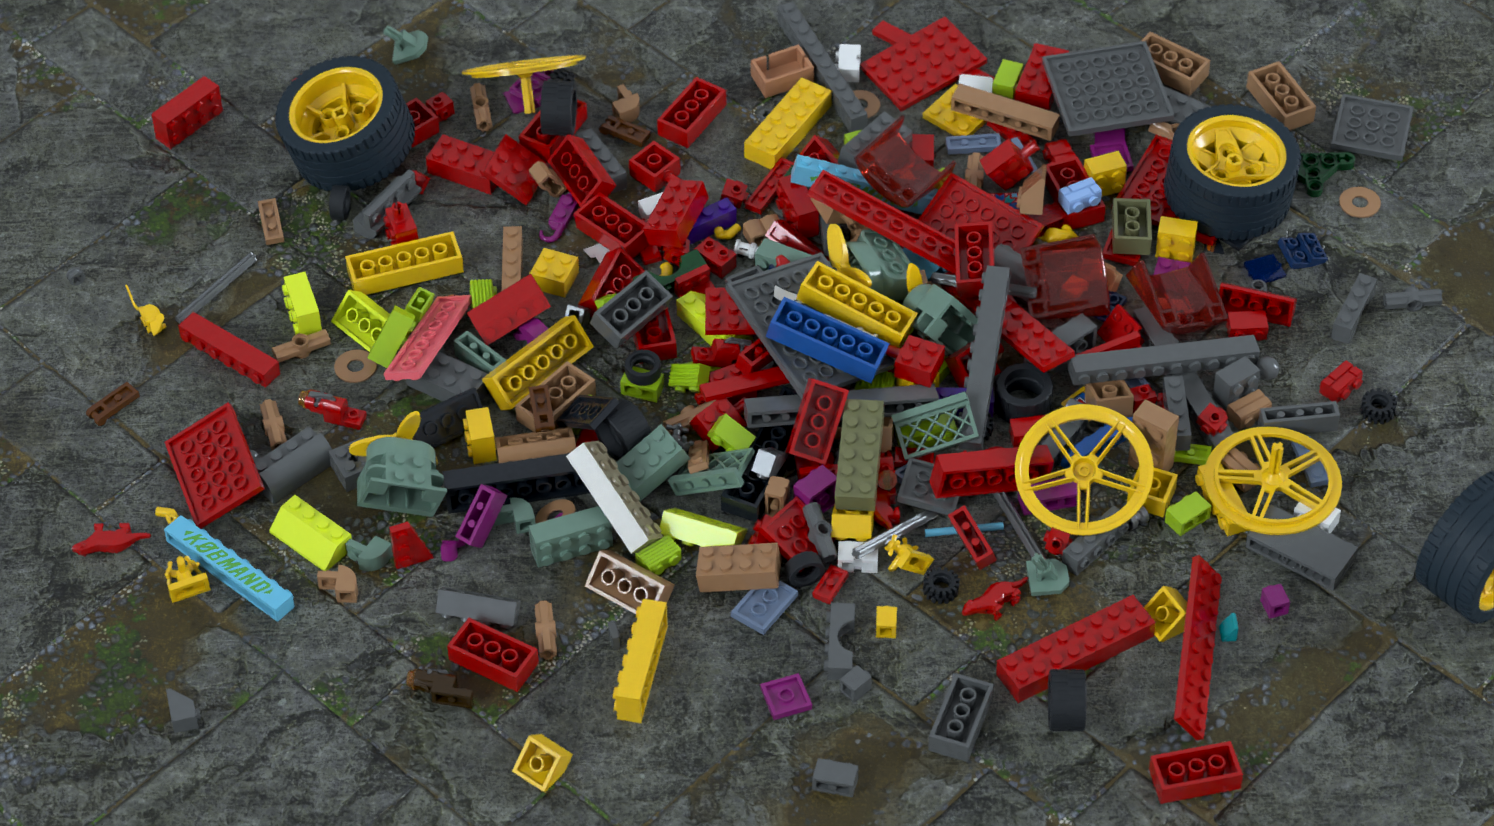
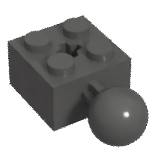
[1213,356,1280,411]
[328,437,366,492]

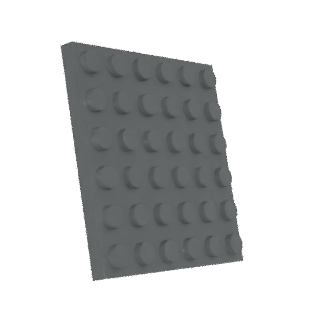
[1042,41,1174,137]

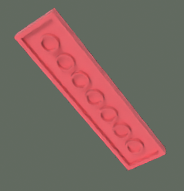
[384,295,472,381]

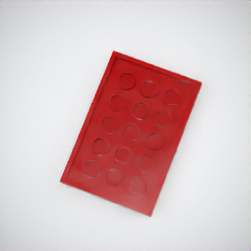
[860,16,987,112]
[918,172,1044,255]
[164,402,265,529]

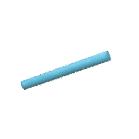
[925,522,1004,537]

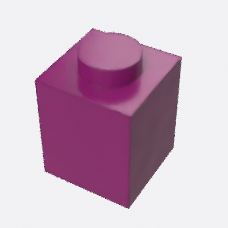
[1260,584,1290,619]

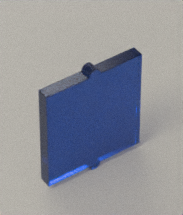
[1243,254,1286,283]

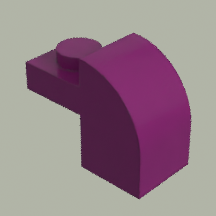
[513,317,548,344]

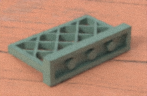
[891,392,980,461]
[668,448,755,496]

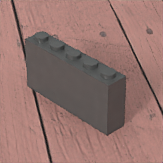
[1246,504,1358,591]

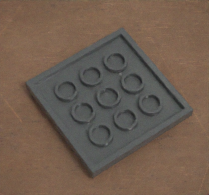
[1330,94,1414,161]

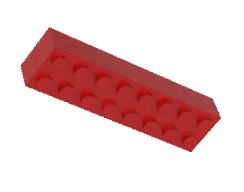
[996,595,1156,703]

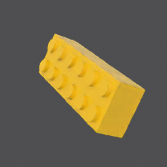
[744,77,832,169]
[345,231,464,295]
[796,261,918,348]
[482,315,594,411]
[613,599,668,723]

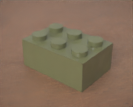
[1111,198,1152,255]

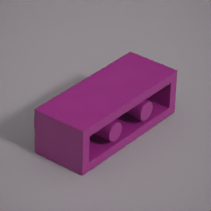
[1017,477,1077,516]
[455,484,508,548]

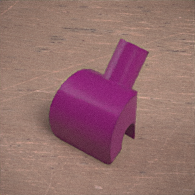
[441,539,465,562]

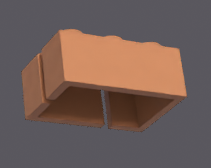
[751,45,814,98]

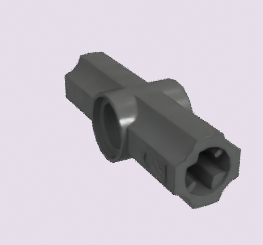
[1383,286,1442,312]
[802,502,838,563]

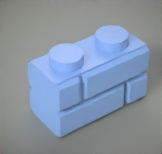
[1058,177,1102,214]

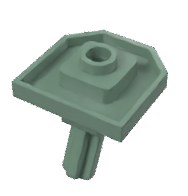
[383,26,428,65]
[1026,553,1070,596]

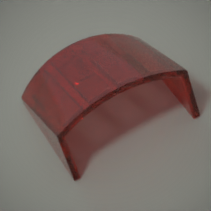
[854,115,956,207]
[1020,234,1111,320]
[1125,253,1229,334]

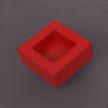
[413,170,430,195]

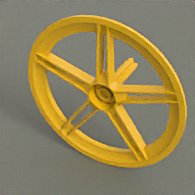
[462,55,586,114]
[1015,404,1154,536]
[1204,427,1342,535]

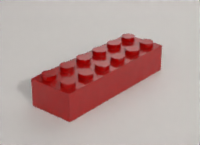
[929,444,1054,499]

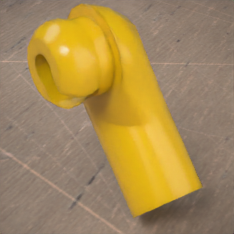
[714,223,741,239]
[659,262,673,276]
[155,506,179,524]

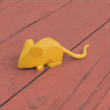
[1038,225,1080,250]
[125,285,166,336]

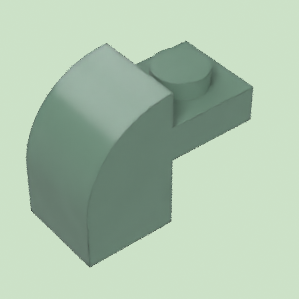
[494,498,535,534]
[346,536,393,571]

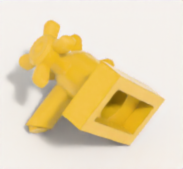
[885,534,934,575]
[165,556,210,603]

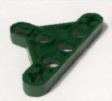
[1297,152,1355,197]

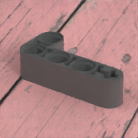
[1042,398,1088,471]

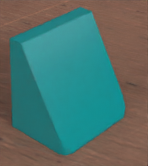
[1219,613,1239,642]

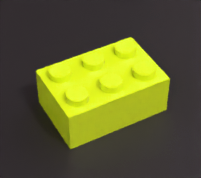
[282,272,322,335]

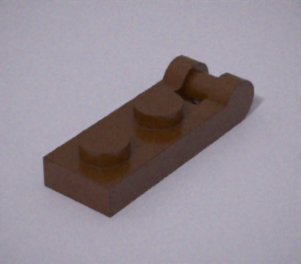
[599,115,651,148]
[86,382,140,426]
[529,384,555,433]

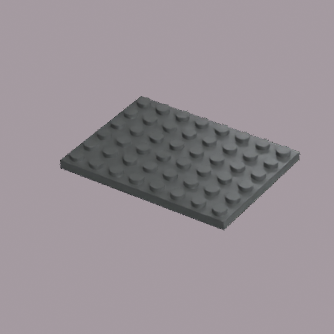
[725,252,896,399]

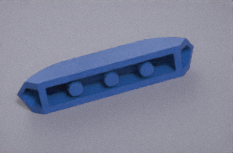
[1061,417,1133,469]

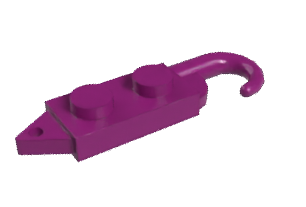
[539,193,579,243]

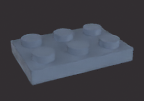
[731,580,798,635]

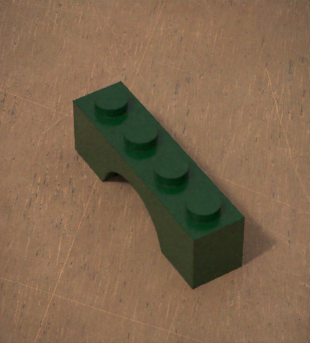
[632,249,707,293]

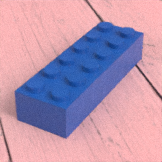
[766,297,890,383]

